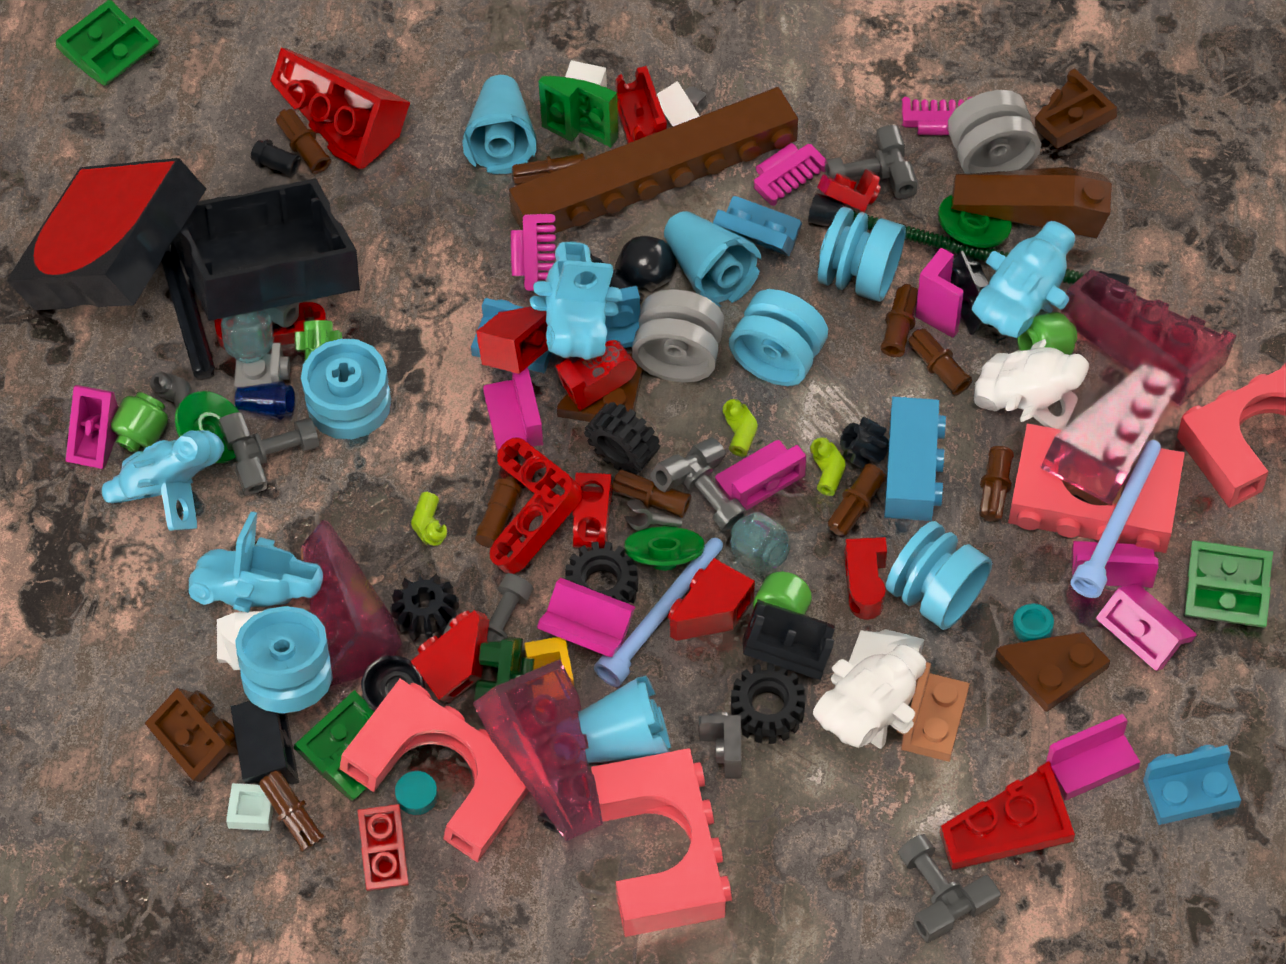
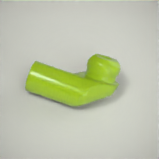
[722,399,758,457]
[810,437,846,496]
[411,492,447,546]

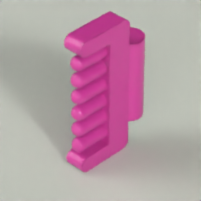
[902,97,972,135]
[754,143,826,206]
[510,214,556,291]

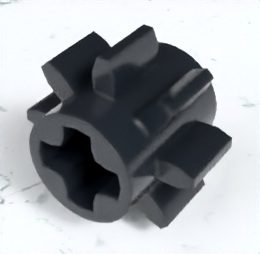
[840,417,889,468]

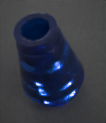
[234,381,295,420]

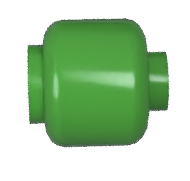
[1017,312,1077,355]
[111,392,169,452]
[753,571,812,615]

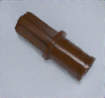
[276,109,331,174]
[512,153,585,186]
[881,284,918,357]
[908,328,972,395]
[979,446,1014,522]
[828,464,887,537]
[612,470,692,518]
[259,770,325,852]

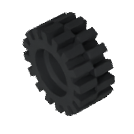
[584,402,660,475]
[565,542,638,604]
[731,663,806,744]

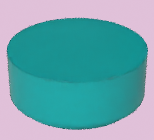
[1013,603,1054,642]
[395,771,438,815]

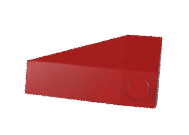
[270,48,410,169]

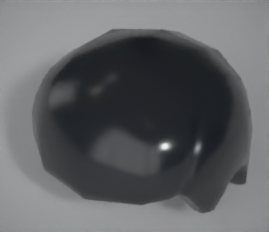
[615,236,676,292]
[361,655,425,712]

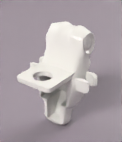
[974,339,1089,430]
[813,644,926,749]

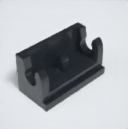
[742,600,835,680]
[231,701,299,785]

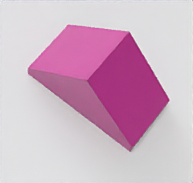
[65,385,118,469]

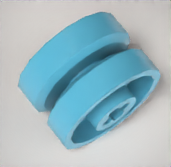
[729,289,828,386]
[301,339,391,440]
[235,606,333,713]

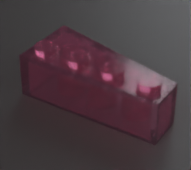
[1060,269,1237,406]
[1040,362,1181,505]

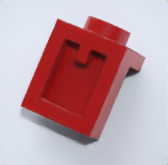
[817,169,880,212]

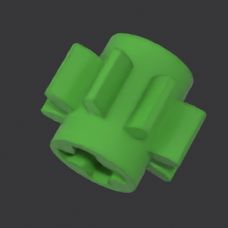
[295,320,342,361]

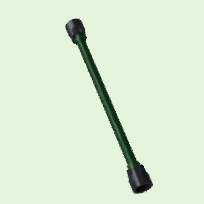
[808,193,1130,307]

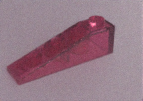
[300,520,402,687]
[473,659,603,842]

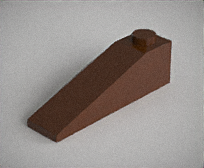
[951,167,1112,239]

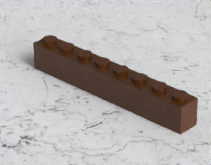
[509,86,798,235]

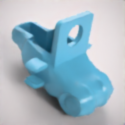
[972,221,1075,338]
[530,242,622,360]
[102,430,224,531]
[189,511,323,612]

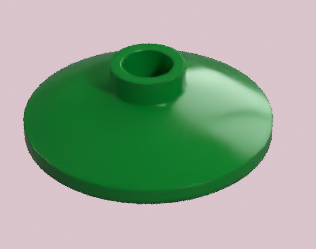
[938,194,1012,248]
[175,391,239,464]
[624,526,705,571]

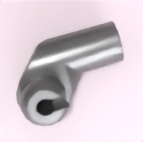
[150,372,192,409]

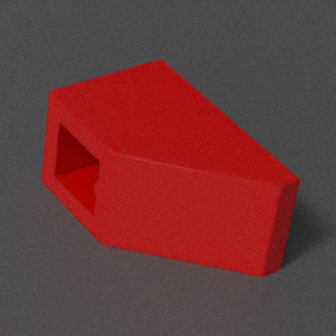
[668,558,755,641]
[411,610,490,703]

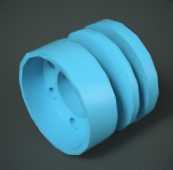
[817,206,906,302]
[885,521,992,630]

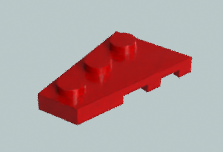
[939,761,1075,870]

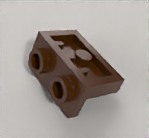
[144,688,238,782]

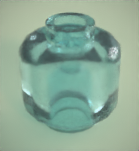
[221,310,274,363]
[730,512,790,572]

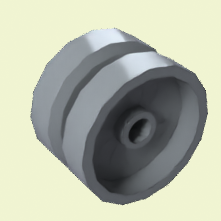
[947,90,1041,174]
[632,289,724,383]

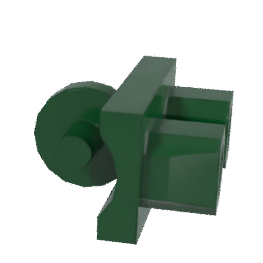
[474,637,544,715]

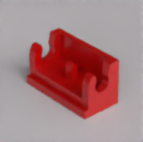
[615,66,667,143]

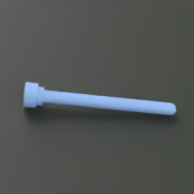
[1070,440,1161,598]
[594,537,723,687]

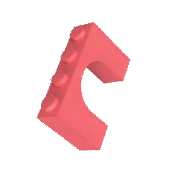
[1177,363,1286,508]
[1008,423,1185,553]
[340,678,538,863]
[591,748,732,937]

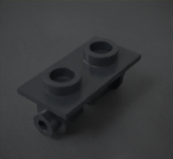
[951,251,993,335]

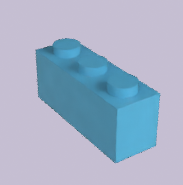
[884,397,946,521]

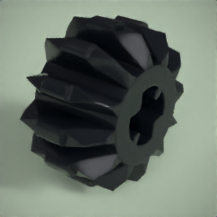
[390,572,460,642]

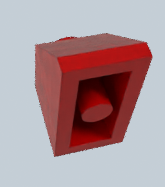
[476,306,548,374]

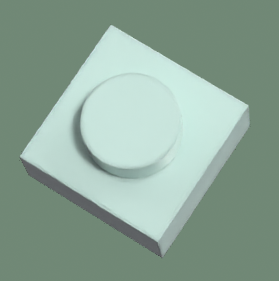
[226,783,273,831]

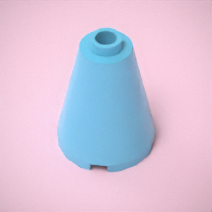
[462,75,537,174]
[664,211,761,307]
[552,675,671,765]

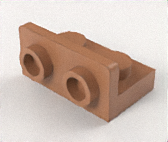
[896,662,970,762]

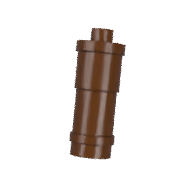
[475,476,523,548]

